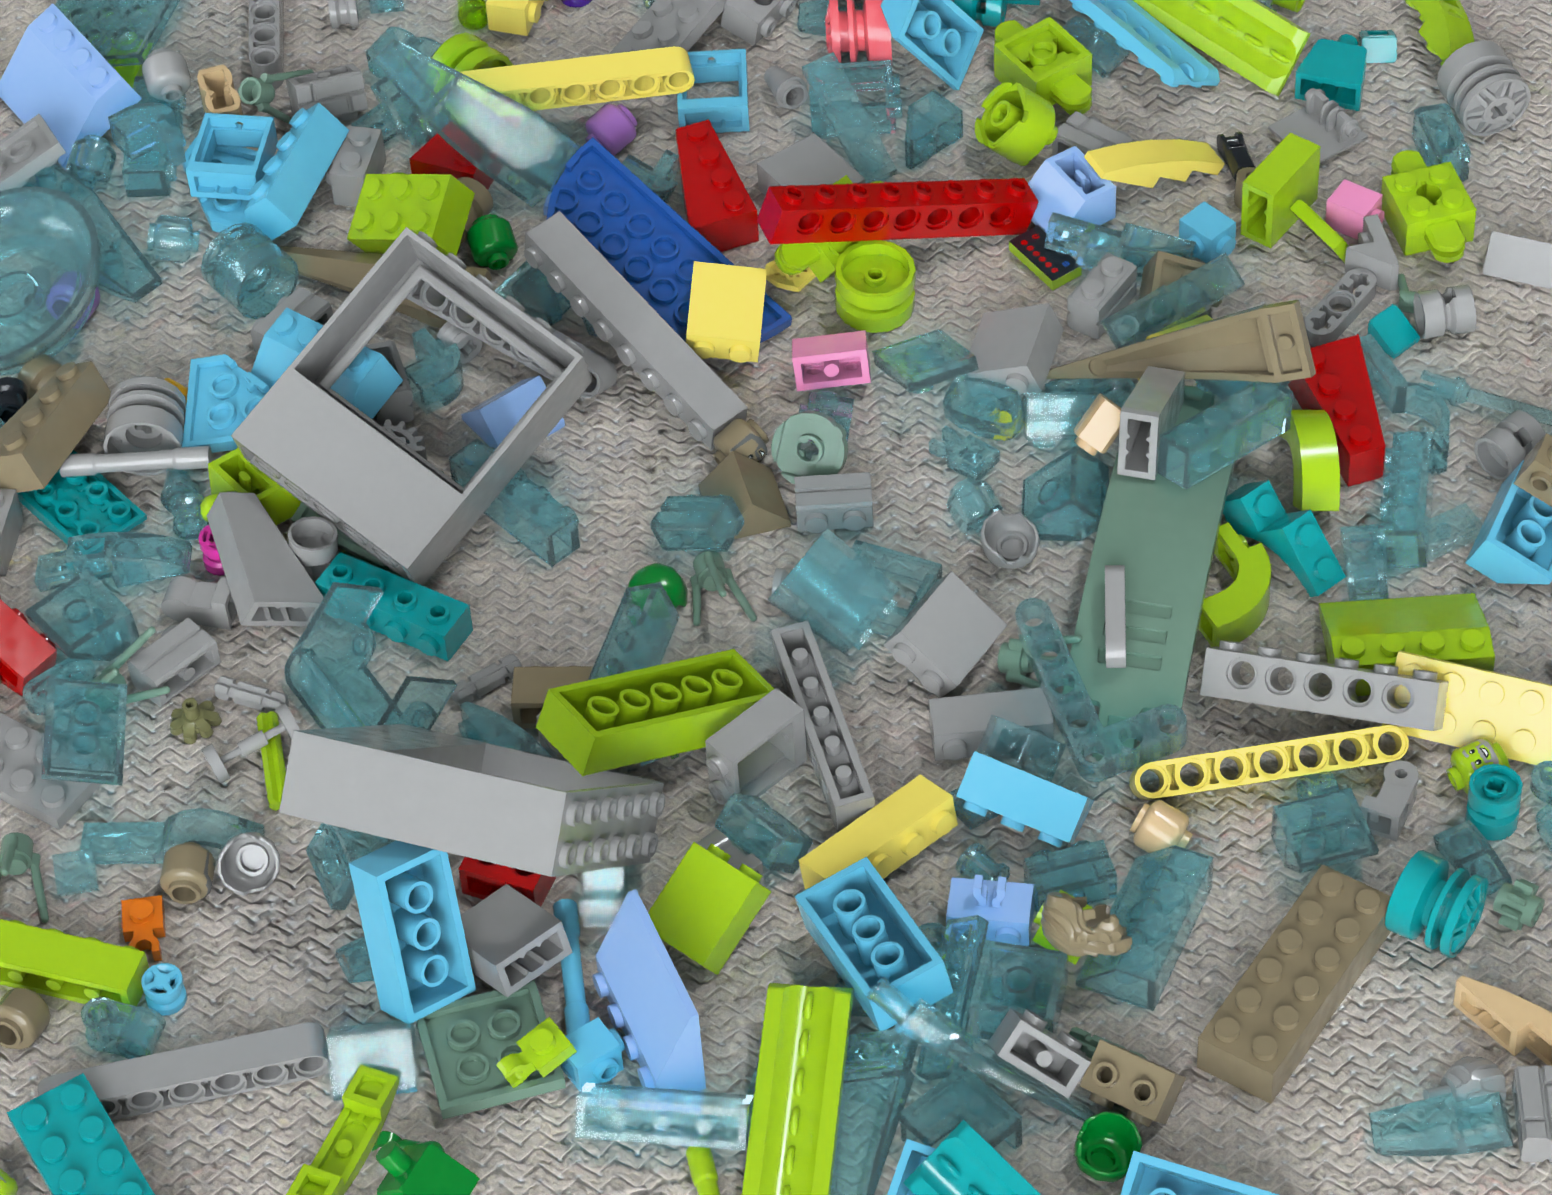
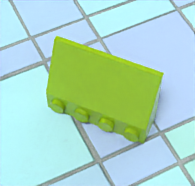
[1318,593,1495,696]

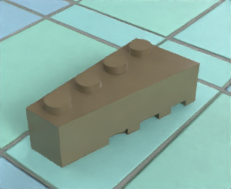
[0,361,111,493]

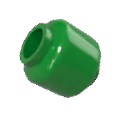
[466,214,518,270]

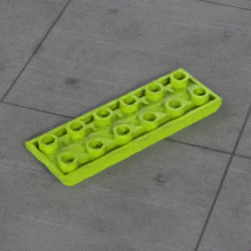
[1133,0,1311,96]
[742,983,854,1195]

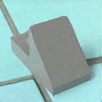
[1345,214,1399,291]

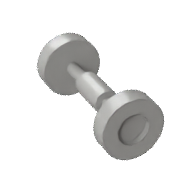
[201,703,300,784]

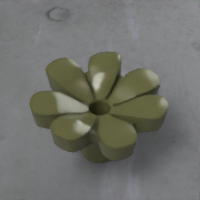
[170,698,222,744]

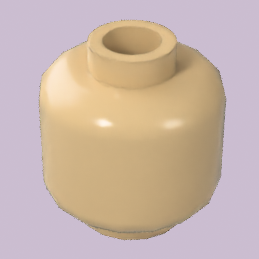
[1129,800,1193,860]

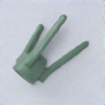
[238,69,314,124]
[690,551,757,626]
[85,626,171,709]
[997,635,1082,699]
[0,832,49,923]

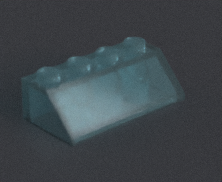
[1076,845,1214,1011]

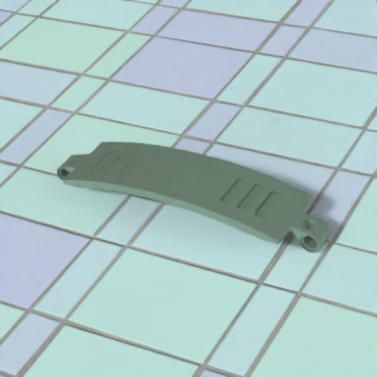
[1062,385,1246,767]

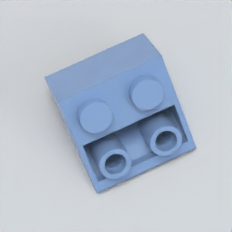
[1028,146,1116,244]

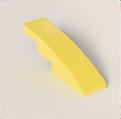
[1084,139,1225,188]

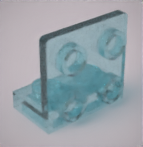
[306,823,396,910]

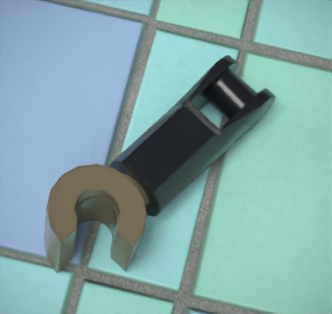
[1217,132,1256,210]

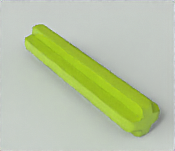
[256,711,286,811]

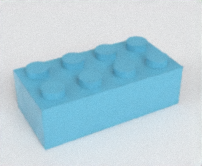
[349,840,476,1025]
[794,857,954,1033]

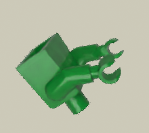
[372,1131,480,1195]

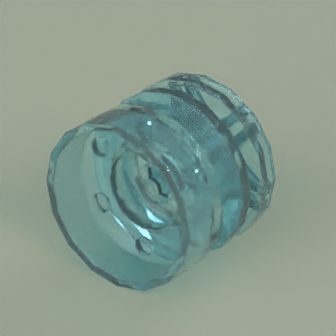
[201,222,299,319]

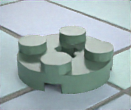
[771,410,848,484]

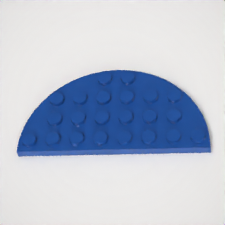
[546,137,792,343]

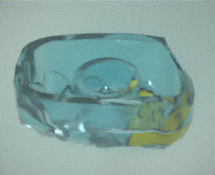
[943,377,1025,442]

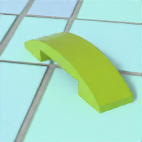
[286,1064,400,1195]

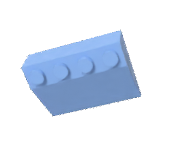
[0,3,142,170]
[592,889,706,1106]

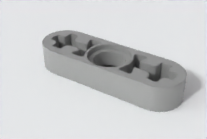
[1304,268,1377,347]
[1105,565,1126,668]

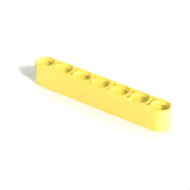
[450,46,695,118]
[1129,725,1409,800]

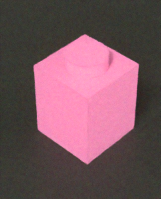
[1325,179,1385,240]

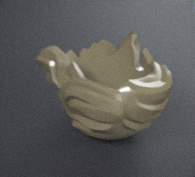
[1041,892,1133,957]

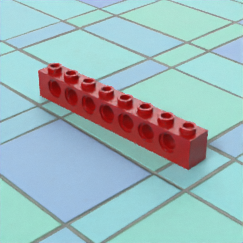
[757,178,1039,244]

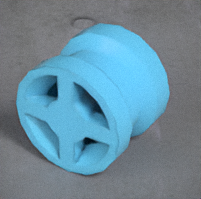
[141,963,187,1016]

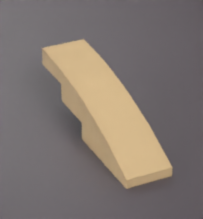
[1453,976,1552,1065]

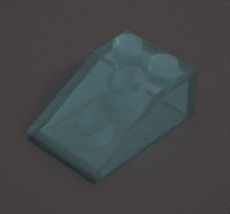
[41,678,127,786]

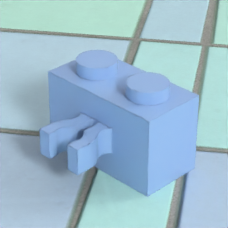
[946,874,1034,948]

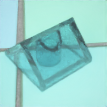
[326,1020,418,1101]

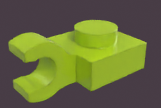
[496,1016,577,1088]

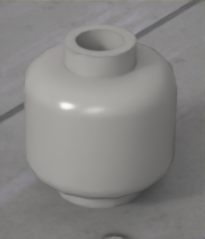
[142,48,191,102]

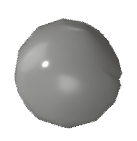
[980,510,1040,569]
[217,832,280,896]

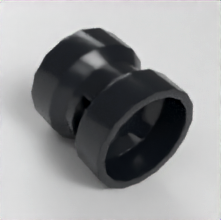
[0,377,28,428]

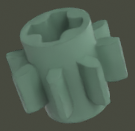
[1493,878,1545,931]

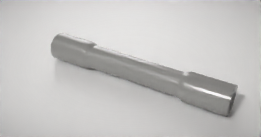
[59,446,212,477]

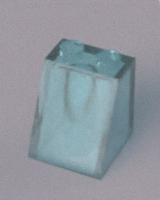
[767,528,900,654]

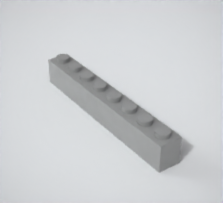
[524,211,748,450]

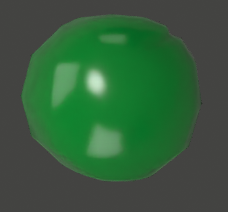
[627,563,688,618]
[1074,1111,1142,1183]

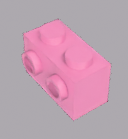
[792,330,871,391]

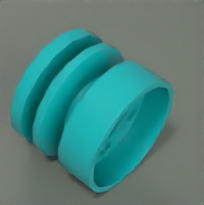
[1385,850,1489,958]

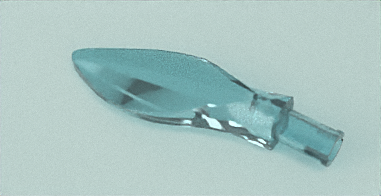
[866,976,1095,1122]

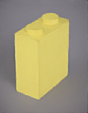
[686,261,767,363]

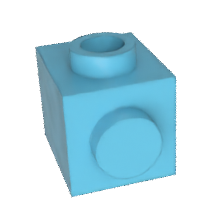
[1179,201,1236,265]
[561,1017,625,1093]

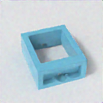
[677,49,750,133]
[186,113,278,201]

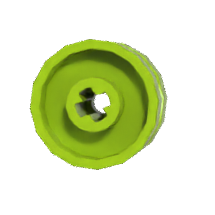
[425,32,513,115]
[835,240,916,333]

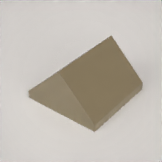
[698,451,791,543]

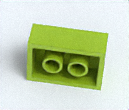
[347,174,475,256]

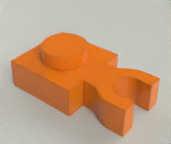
[121,895,166,961]

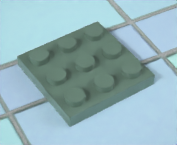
[415,980,566,1120]

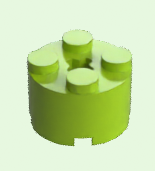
[975,82,1058,166]

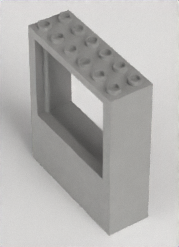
[231,227,592,586]
[279,724,665,877]

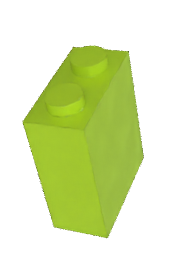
[1240,133,1321,248]
[648,842,771,975]

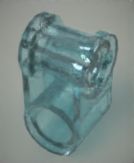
[81,997,166,1059]

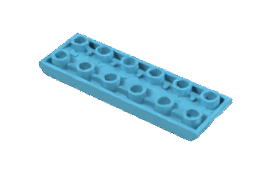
[1069,0,1220,88]

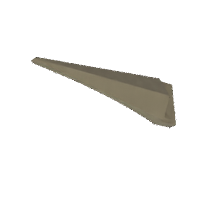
[214,241,492,328]
[1046,300,1316,383]

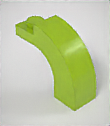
[1277,410,1340,511]
[1198,522,1271,647]

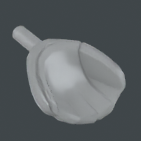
[1423,1056,1506,1109]

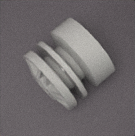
[1437,40,1531,136]
[103,376,186,476]

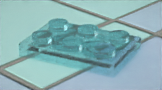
[872,329,979,394]

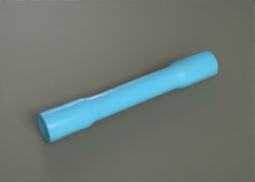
[553,899,590,1035]

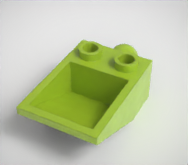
[200,448,302,525]

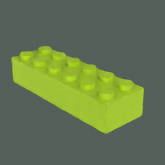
[536,649,774,776]

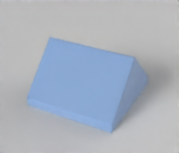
[461,375,565,450]

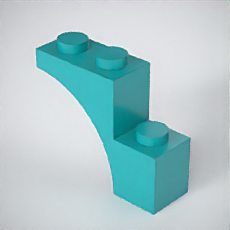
[1223,480,1346,597]

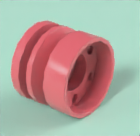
[825,0,892,69]

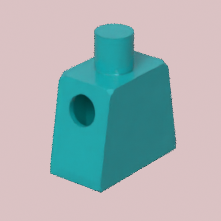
[1295,34,1367,111]

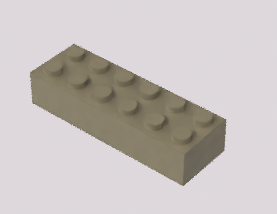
[1197,864,1391,1104]

